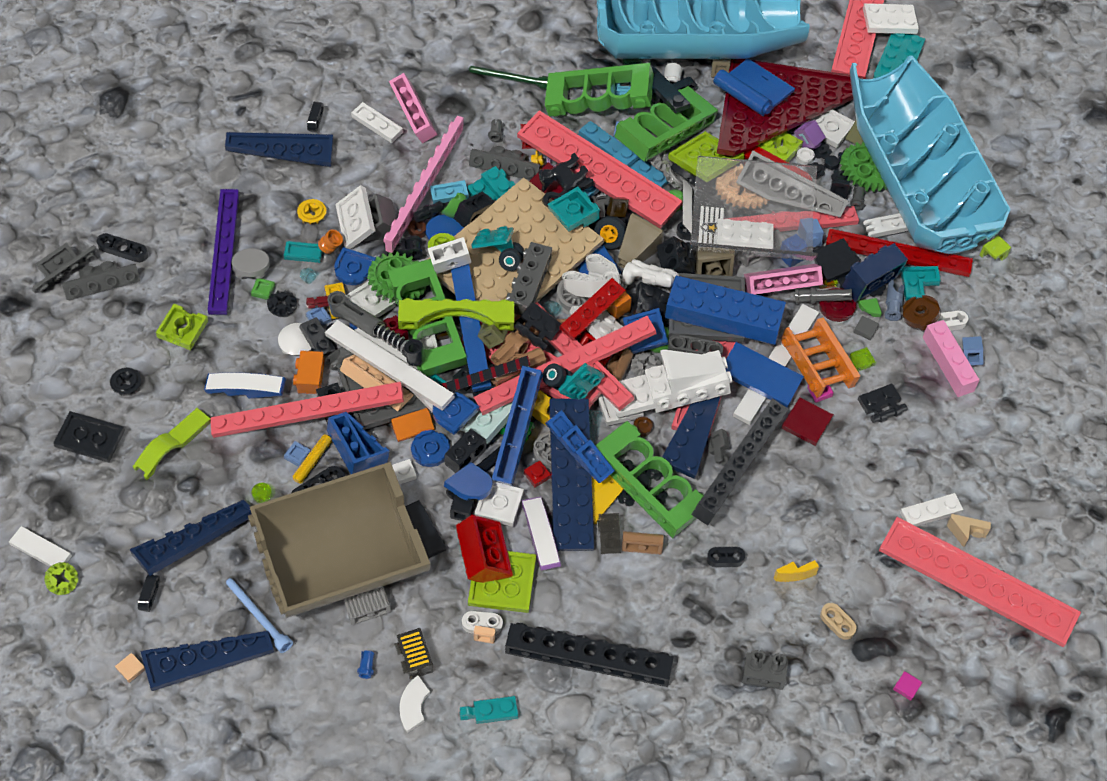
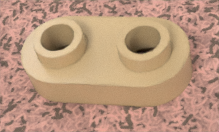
[820,603,856,640]

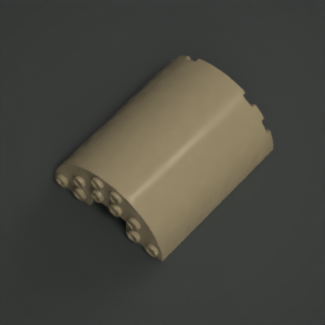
[248,462,430,618]

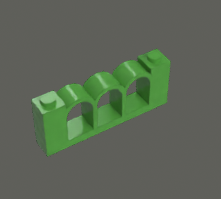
[545,63,654,117]
[614,86,718,162]
[386,259,467,377]
[595,421,703,539]

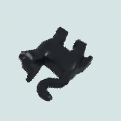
[538,153,594,207]

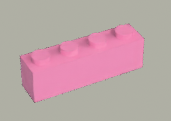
[389,73,437,143]
[744,264,823,294]
[923,320,979,397]

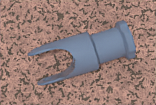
[885,280,904,321]

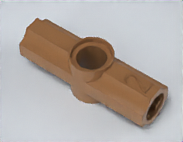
[491,323,539,366]
[490,348,546,385]

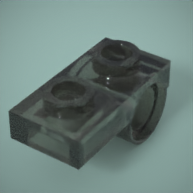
[598,513,621,555]

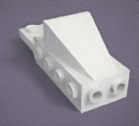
[614,350,732,418]

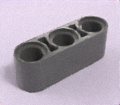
[667,334,723,357]

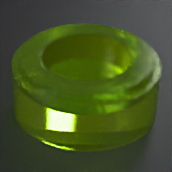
[251,483,272,503]

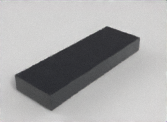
[405,500,446,559]

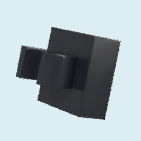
[829,178,850,200]

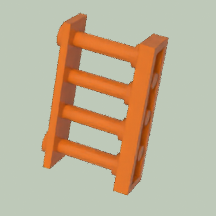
[781,317,860,398]

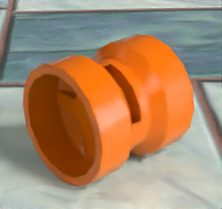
[318,229,343,254]

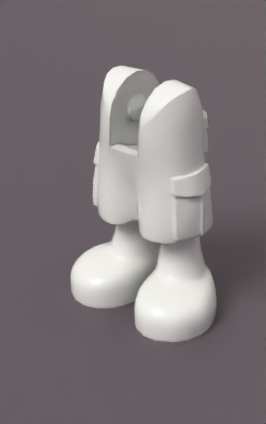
[622,259,679,288]

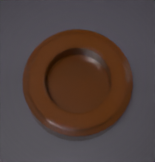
[633,417,653,437]

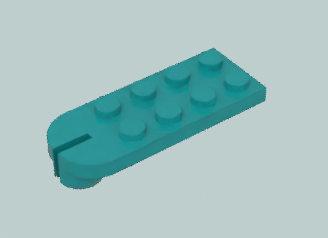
[873,33,926,79]

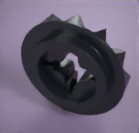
[267,289,297,317]
[110,367,141,396]

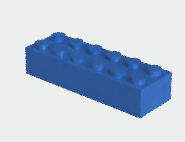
[665,275,786,345]

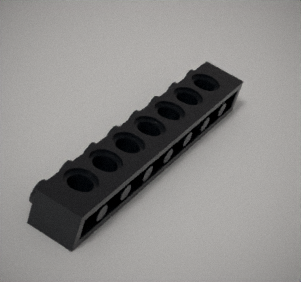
[691,398,788,526]
[505,623,674,687]

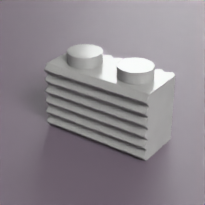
[343,586,391,625]

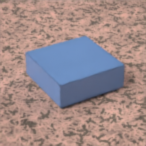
[306,307,332,326]
[284,441,311,467]

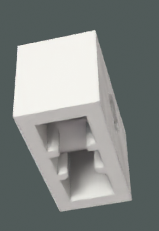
[428,237,472,274]

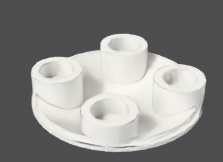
[278,323,312,355]

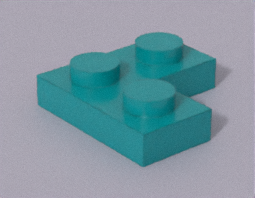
[901,266,941,301]

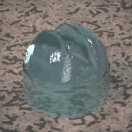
[300,268,316,284]
[544,301,560,316]

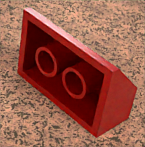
[456,515,513,583]

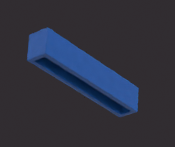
[492,366,543,486]

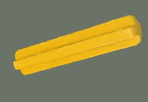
[293,434,332,484]

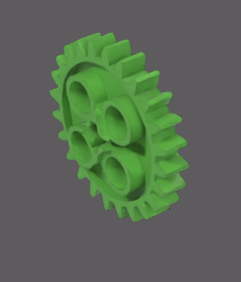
[840,142,887,192]
[367,252,427,304]

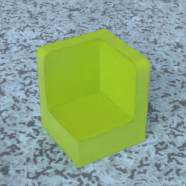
[979,235,1011,261]

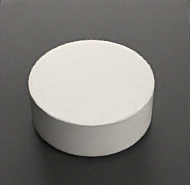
[796,147,814,165]

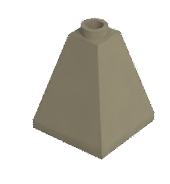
[618,213,664,269]
[696,236,735,276]

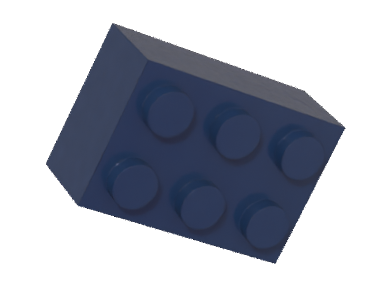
[842,243,908,302]

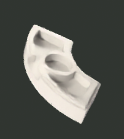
[400,676,430,733]

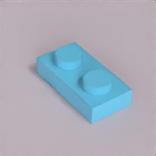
[430,180,469,204]

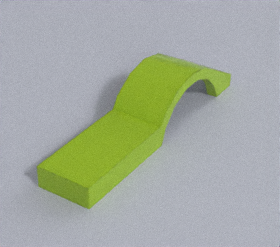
[133,408,211,480]

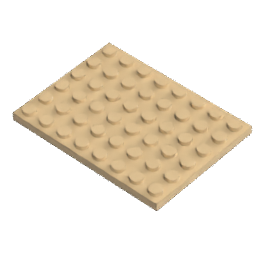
[427,178,604,322]

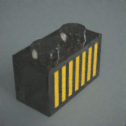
[394,628,434,680]

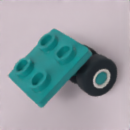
[471,226,524,271]
[542,363,605,400]

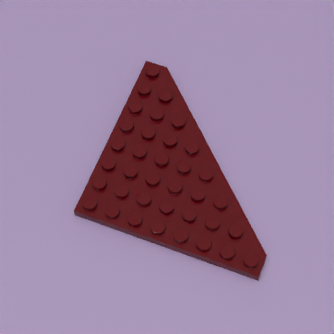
[716,59,867,156]

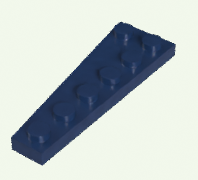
[225,132,333,167]
[662,396,721,479]
[130,500,251,576]
[140,631,274,691]

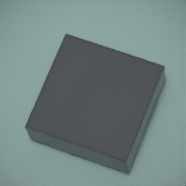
[853,316,879,340]

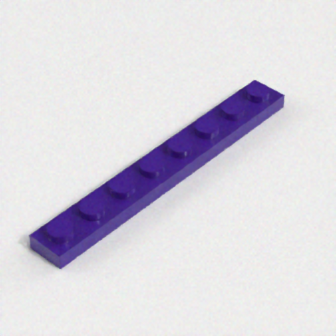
[207,189,239,315]

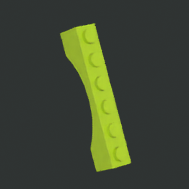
[398,298,514,330]

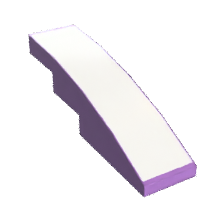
[522,497,561,570]

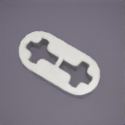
[937,311,968,331]

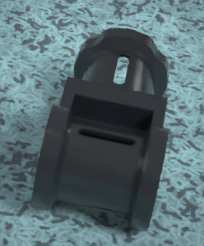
[386,236,423,260]

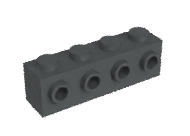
[506,242,552,315]

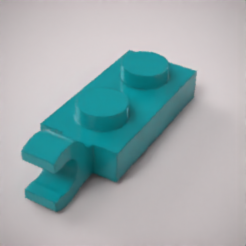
[459,696,518,724]

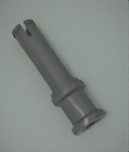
[795,287,852,304]

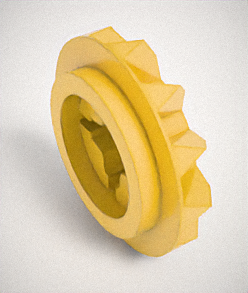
[297,199,327,225]

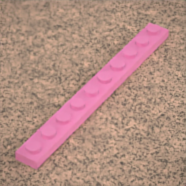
[384,116,464,253]

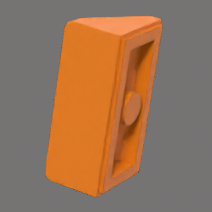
[391,408,435,442]

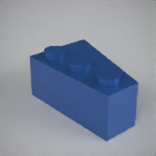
[327,412,390,474]

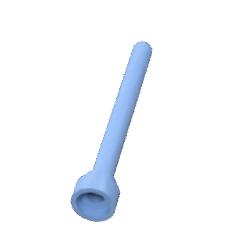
[226,578,293,653]

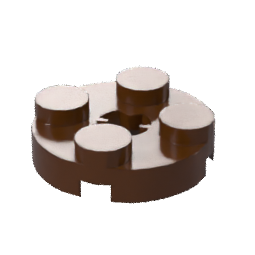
[903,295,941,330]

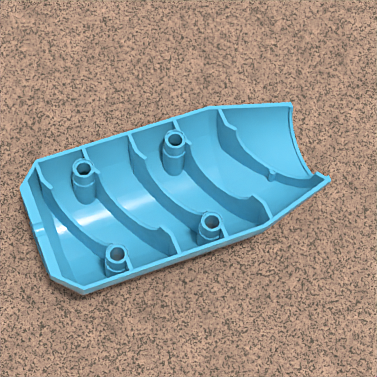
[597,0,810,59]
[850,56,1011,254]

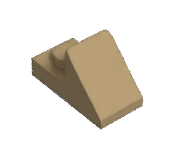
[947,514,991,547]

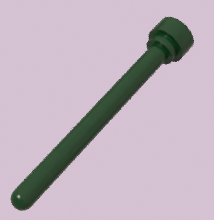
[469,66,548,90]

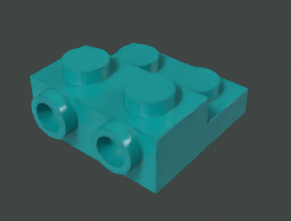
[467,166,515,201]
[548,187,600,232]

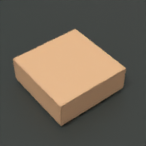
[474,625,495,644]
[115,653,145,683]

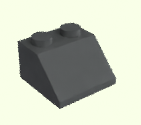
[360,193,397,243]

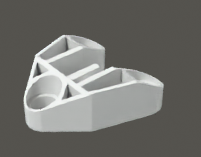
[562,254,620,297]

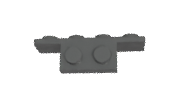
[469,146,540,180]
[32,243,96,293]
[62,261,140,300]

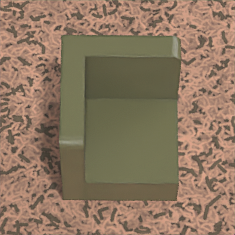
[478,323,508,349]

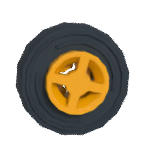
[595,216,627,249]

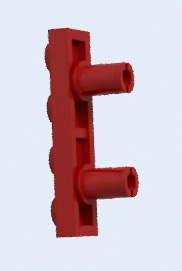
[559,278,626,341]

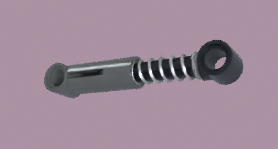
[327,291,426,366]

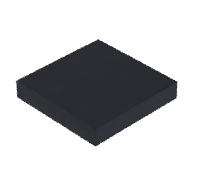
[811,238,858,283]

